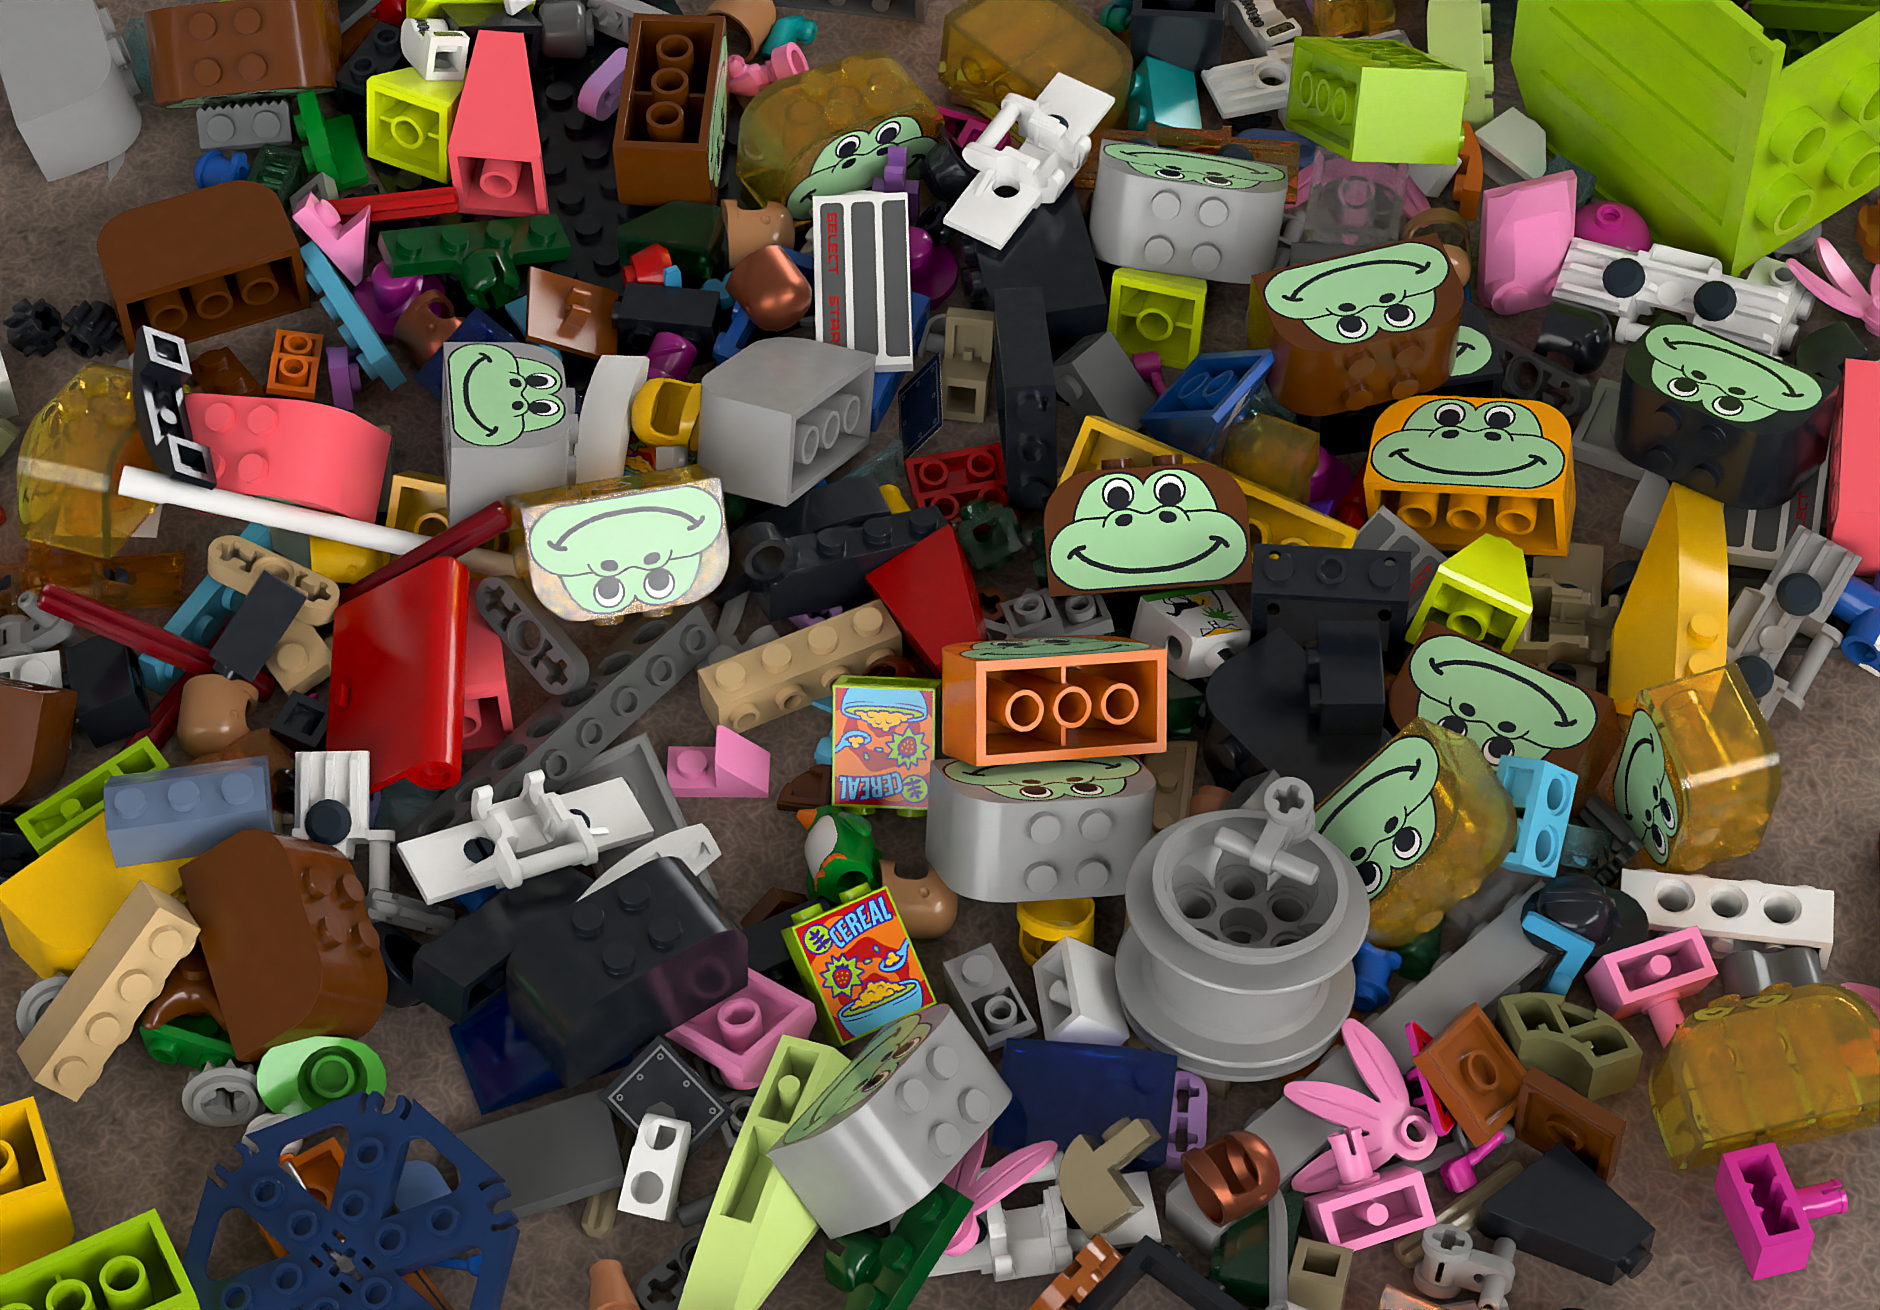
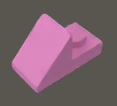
[292,192,371,286]
[666,725,771,798]

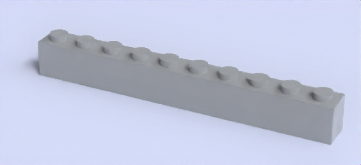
[1165,880,1563,1262]

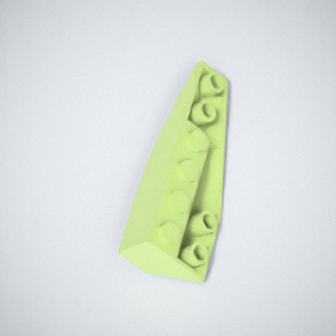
[1427,0,1494,132]
[677,1034,851,1310]

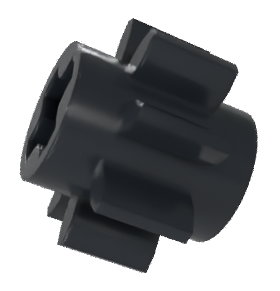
[3,298,66,358]
[62,300,123,359]

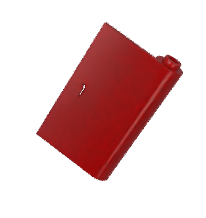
[326,556,470,795]

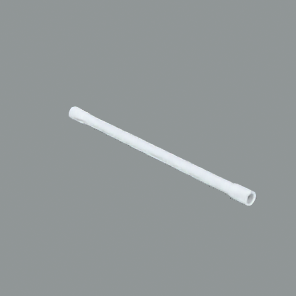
[118,465,654,613]

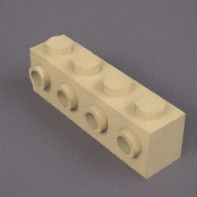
[697,599,903,734]
[16,879,201,1102]

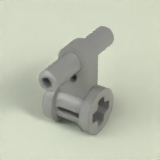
[0,591,87,659]
[1214,777,1320,886]
[1413,1224,1516,1310]

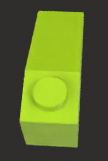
[14,736,171,856]

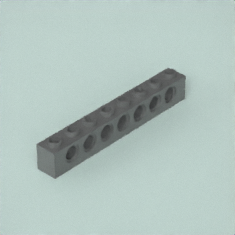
[390,601,720,893]

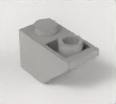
[943,943,1037,1052]

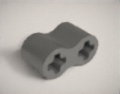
[1719,947,1829,1019]

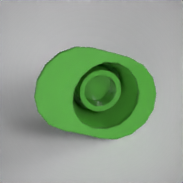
[256,1036,386,1118]

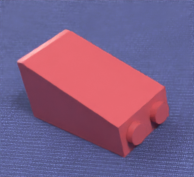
[447,30,549,218]
[462,577,514,754]

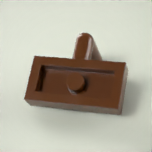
[181,346,265,398]

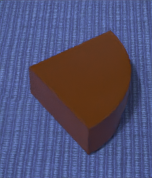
[777,764,832,812]
[740,887,809,929]

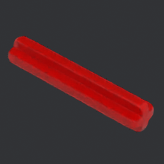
[326,186,459,226]

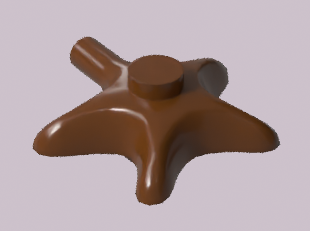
[142,942,228,1032]

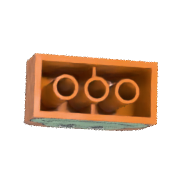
[942,635,1167,767]

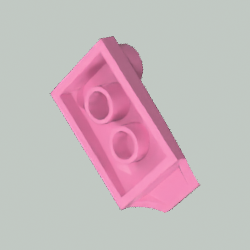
[1476,169,1577,315]
[665,968,817,1090]

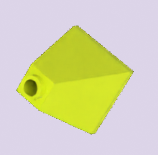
[367,67,468,184]
[1107,267,1207,370]
[1405,533,1533,654]

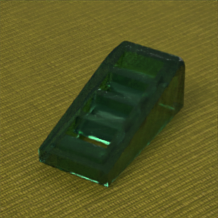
[247,143,309,214]

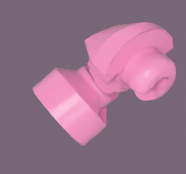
[728,42,810,97]

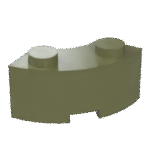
[1494,992,1643,1101]

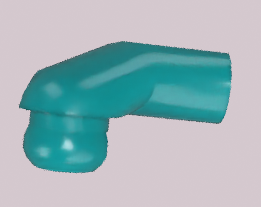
[1099,0,1133,33]
[760,15,817,61]

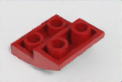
[904,443,1021,536]

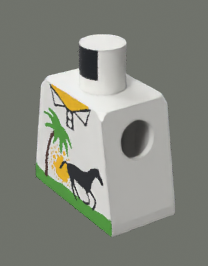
[1130,585,1251,680]

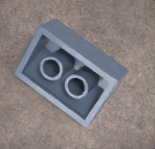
[104,755,274,868]

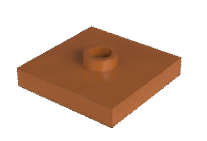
[1412,1002,1527,1148]

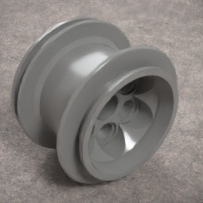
[1115,809,1370,1082]

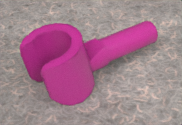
[1132,351,1167,397]
[1440,1130,1506,1193]

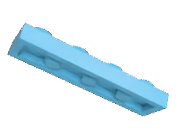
[300,240,407,391]
[138,522,274,693]

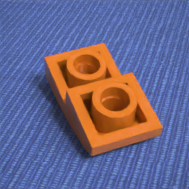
[1448,121,1483,221]
[266,329,324,400]

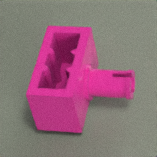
[1714,1142,1848,1281]

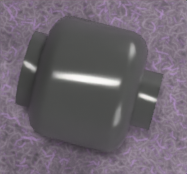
[536,0,595,60]

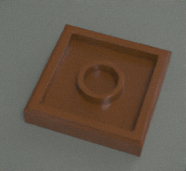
[1513,1066,1626,1185]

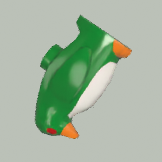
[796,804,883,907]

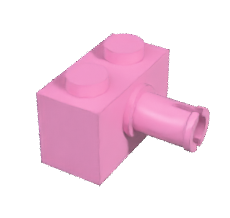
[1584,926,1718,1057]
[1302,1126,1437,1252]

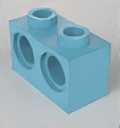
[1477,755,1578,878]

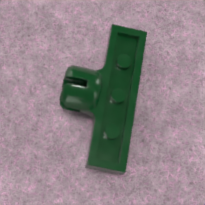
[377,214,571,311]
[823,1182,975,1310]

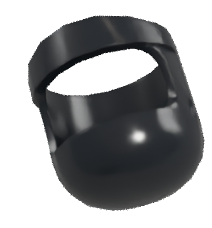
[1528,297,1612,375]

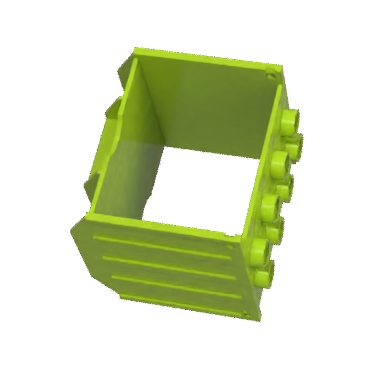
[1511,0,1880,278]

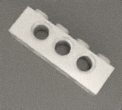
[1618,868,1834,970]

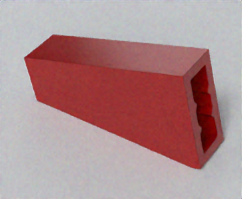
[865,524,989,679]

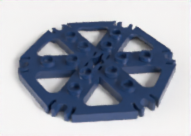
[182,1091,520,1310]

